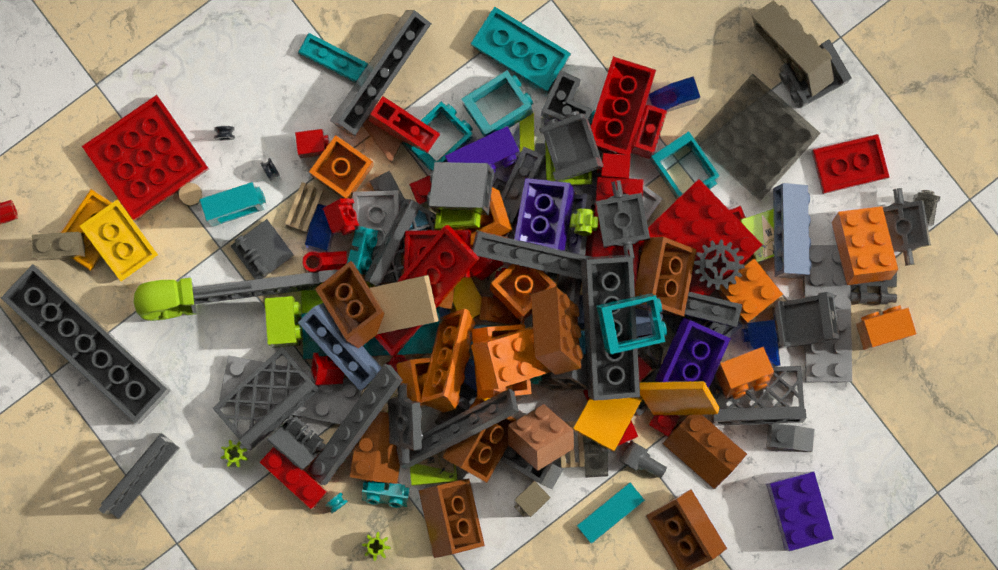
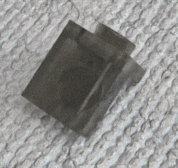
[913,190,941,226]
[637,334,663,369]
[583,440,608,478]

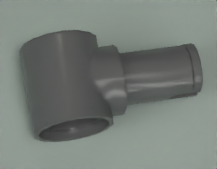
[619,440,667,479]

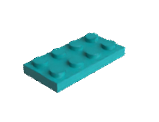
[471,6,571,93]

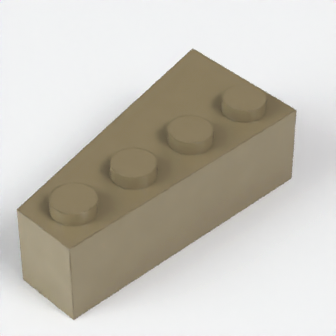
[752,0,834,97]

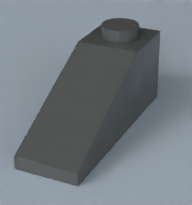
[500,445,564,489]

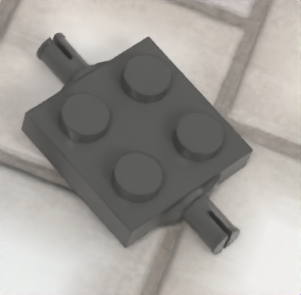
[596,181,650,259]
[883,188,931,266]
[388,383,423,463]

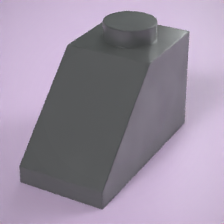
[766,423,815,452]

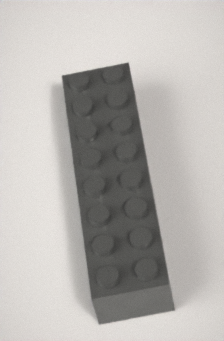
[1,264,171,424]

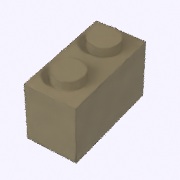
[32,232,85,260]
[514,481,551,517]

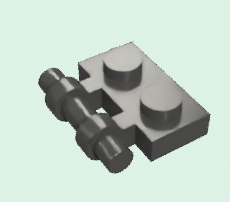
[850,272,897,305]

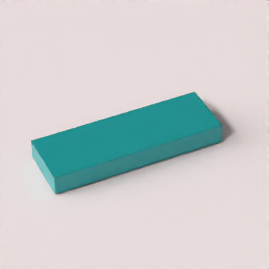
[298,32,368,83]
[577,482,645,544]

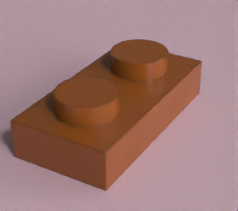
[479,297,521,326]

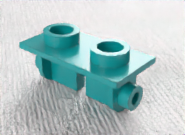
[347,226,378,275]
[362,481,410,508]

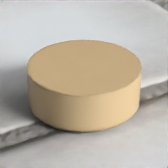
[179,183,203,206]

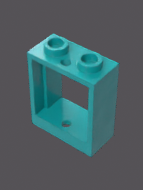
[461,70,534,137]
[402,101,473,171]
[650,131,720,199]
[200,182,266,227]
[596,293,667,354]

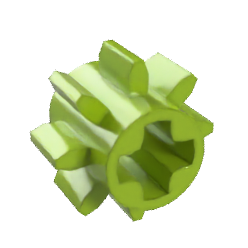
[570,209,599,236]
[220,440,248,467]
[362,532,391,561]

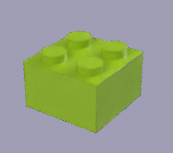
[265,296,303,348]

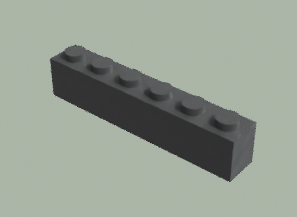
[330,10,432,135]

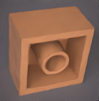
[508,404,574,471]

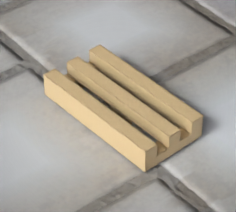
[285,182,323,233]
[561,421,584,468]

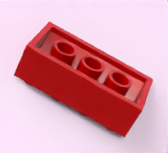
[591,56,656,155]

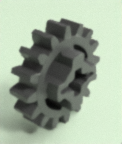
[694,240,745,290]

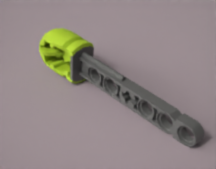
[133,270,338,321]

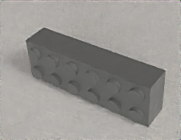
[581,255,640,401]

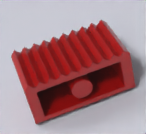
[631,105,667,159]

